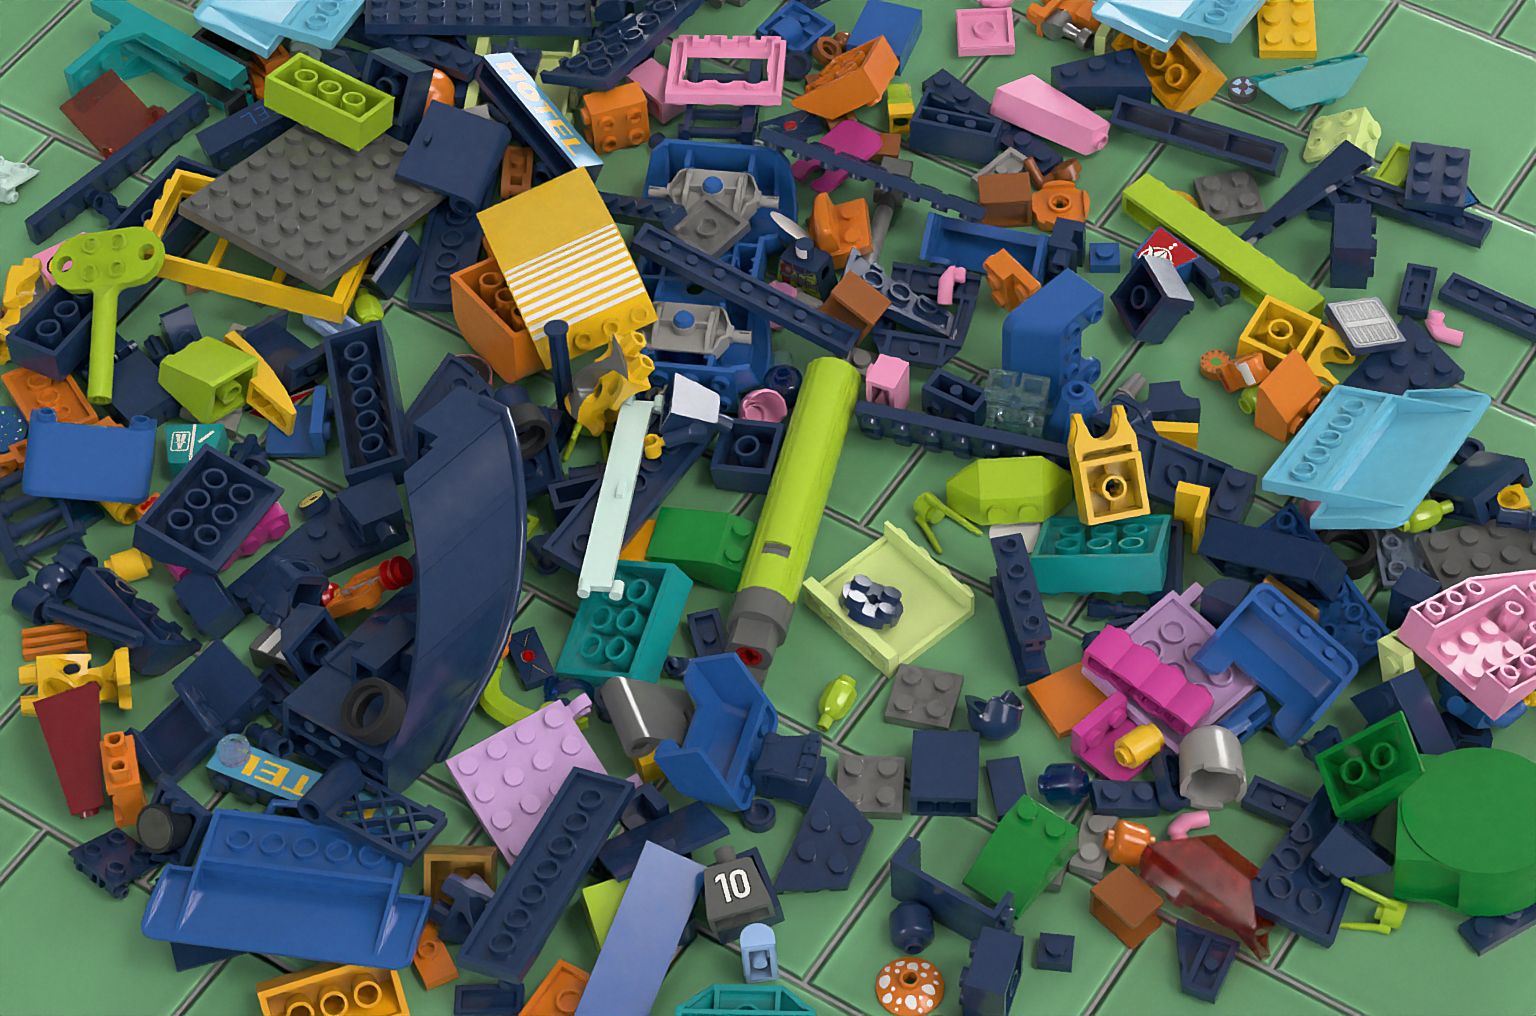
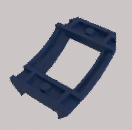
[871,262,982,370]

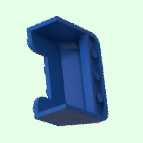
[1002,268,1104,402]
[1191,583,1359,748]
[653,652,778,812]

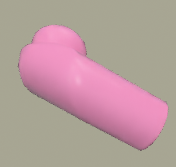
[937,265,966,305]
[1425,310,1464,347]
[1167,810,1210,846]

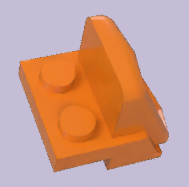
[807,192,874,270]

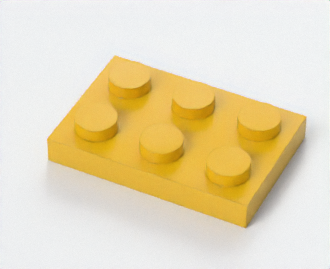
[1256,0,1317,59]

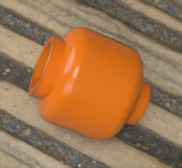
[1102,820,1155,868]

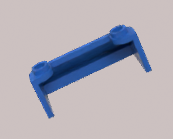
[22,407,157,504]

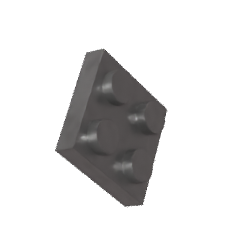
[1193,169,1266,226]
[665,193,751,259]
[884,663,964,731]
[837,755,905,820]

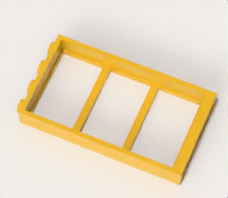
[143,169,374,324]

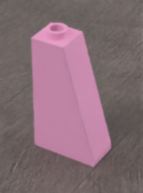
[989,74,1111,156]

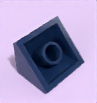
[360,231,423,299]

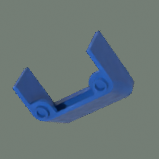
[919,212,1050,285]

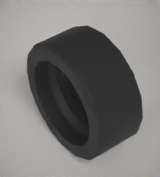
[510,403,552,461]
[1318,529,1377,581]
[340,677,406,746]

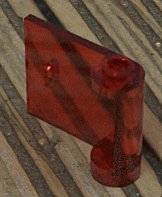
[59,69,168,159]

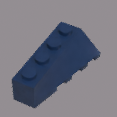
[69,567,203,676]

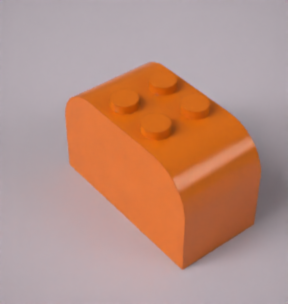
[450,256,546,383]

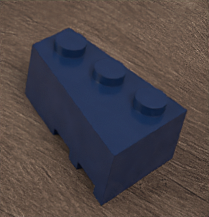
[1051,47,1152,111]

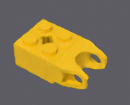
[1236,295,1356,394]
[1067,405,1150,525]

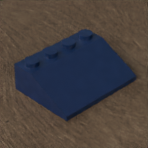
[132,443,285,575]

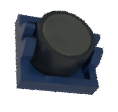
[136,777,213,867]

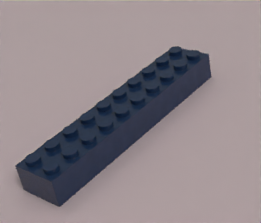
[6,155,226,382]

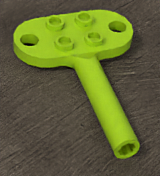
[51,227,165,405]

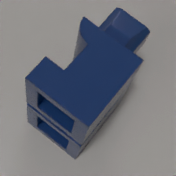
[1047,217,1086,282]

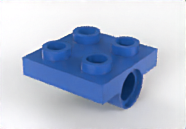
[756,0,835,55]

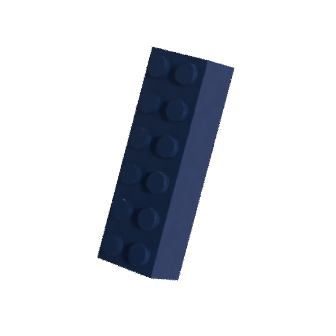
[323,319,413,487]

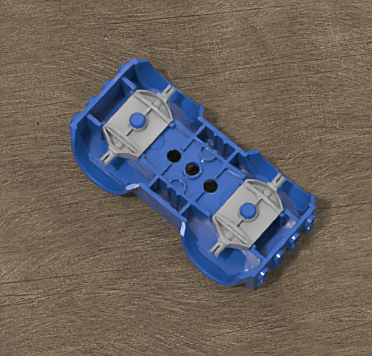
[605,138,798,412]

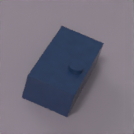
[1197,517,1347,603]

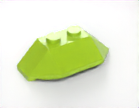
[946,456,1072,525]

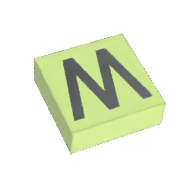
[1094,23,1115,56]

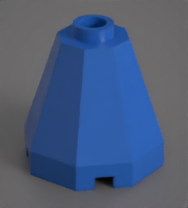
[1044,380,1103,444]

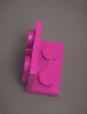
[1071,690,1164,781]

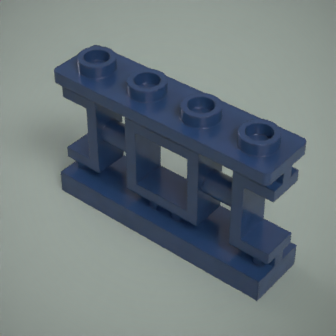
[990,533,1052,687]

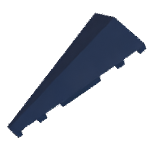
[1239,140,1376,245]

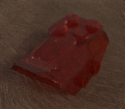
[1137,834,1276,961]

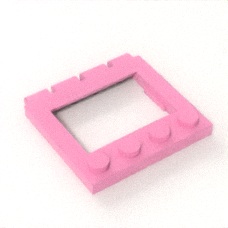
[665,35,786,107]

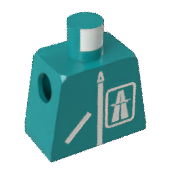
[166,424,229,480]

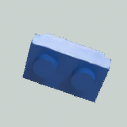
[265,385,335,457]

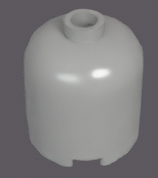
[1179,725,1247,811]

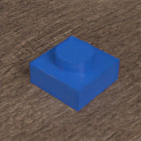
[1089,243,1120,273]

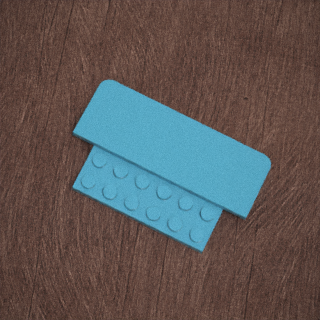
[194,0,366,59]
[1091,0,1267,53]
[1262,384,1491,529]

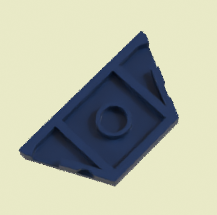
[1131,425,1233,509]
[773,776,874,895]

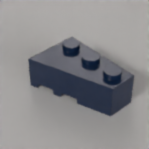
[909,88,1002,164]
[1350,667,1456,755]

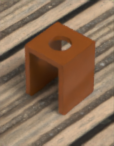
[977,172,1032,228]
[819,270,892,346]
[1089,863,1164,949]

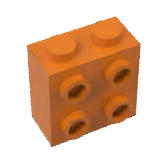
[580,81,650,155]

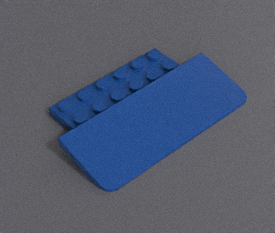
[141,808,433,970]

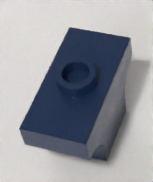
[159,303,202,354]
[1142,381,1201,427]

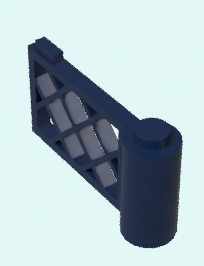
[297,758,448,867]

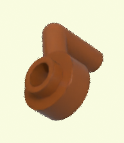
[1022,156,1082,190]

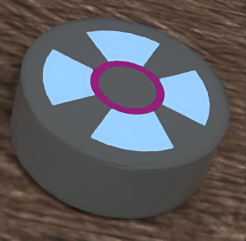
[1228,76,1257,104]

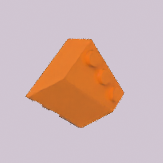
[791,35,900,120]

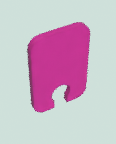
[792,120,882,194]

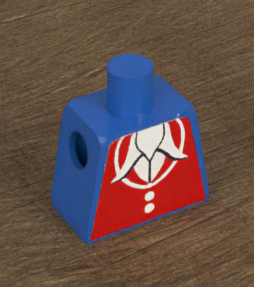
[1131,226,1201,284]

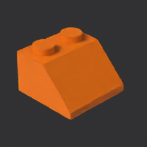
[1254,349,1323,443]

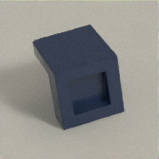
[619,782,670,831]

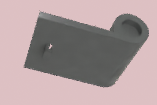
[600,676,695,759]

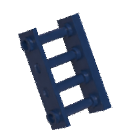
[678,58,763,146]
[0,468,87,580]

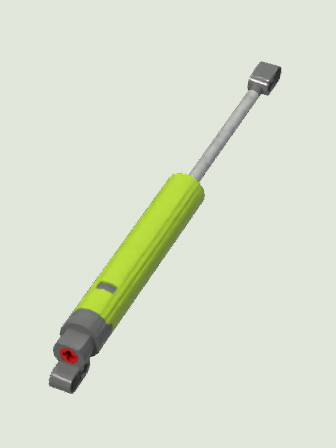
[725,156,913,690]

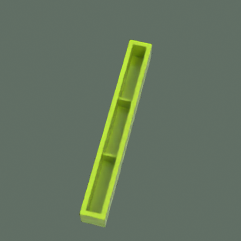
[1122,173,1325,319]

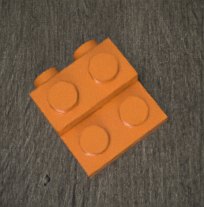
[983,248,1042,312]

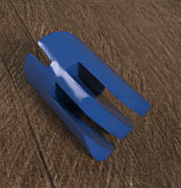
[1215,691,1274,745]

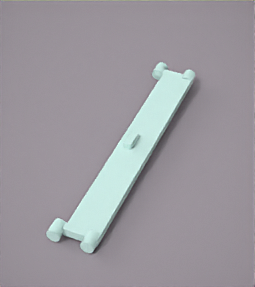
[577,395,663,601]

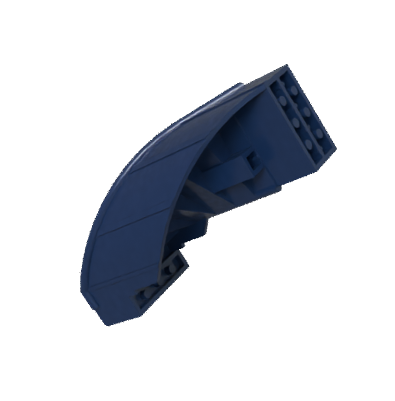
[283,386,527,795]

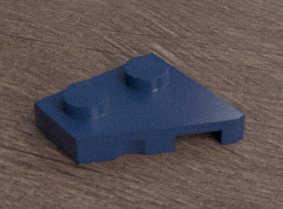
[1176,919,1240,1005]

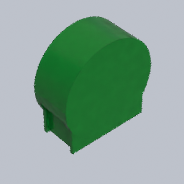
[1393,747,1536,917]

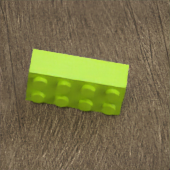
[264,52,395,151]

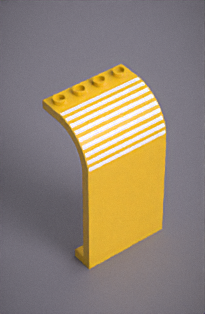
[476,165,659,370]

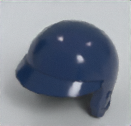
[965,690,1025,741]

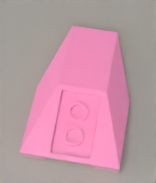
[1396,570,1536,721]

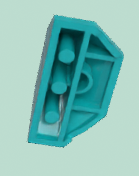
[1249,51,1368,111]
[675,984,816,1016]

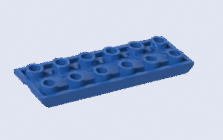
[1258,502,1391,671]

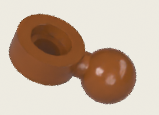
[812,31,851,66]

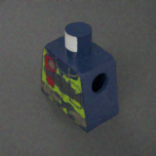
[776,237,838,303]

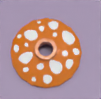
[876,957,945,1016]

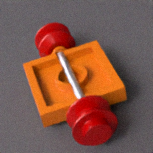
[319,555,413,619]

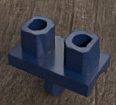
[490,38,543,81]
[230,434,271,477]

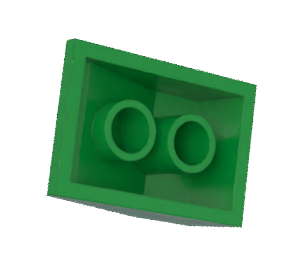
[644,507,757,593]
[1315,711,1425,824]
[962,794,1079,920]

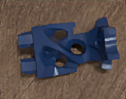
[429,873,545,991]

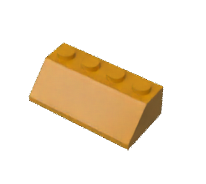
[1111,32,1228,113]
[255,962,410,1016]

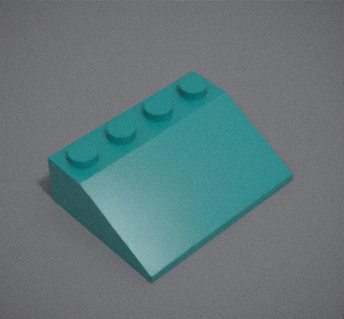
[1031,515,1172,595]
[555,560,693,687]

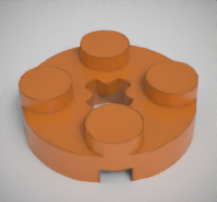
[1032,180,1090,232]

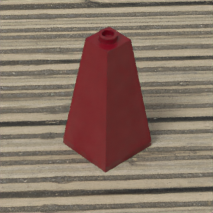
[33,681,104,820]

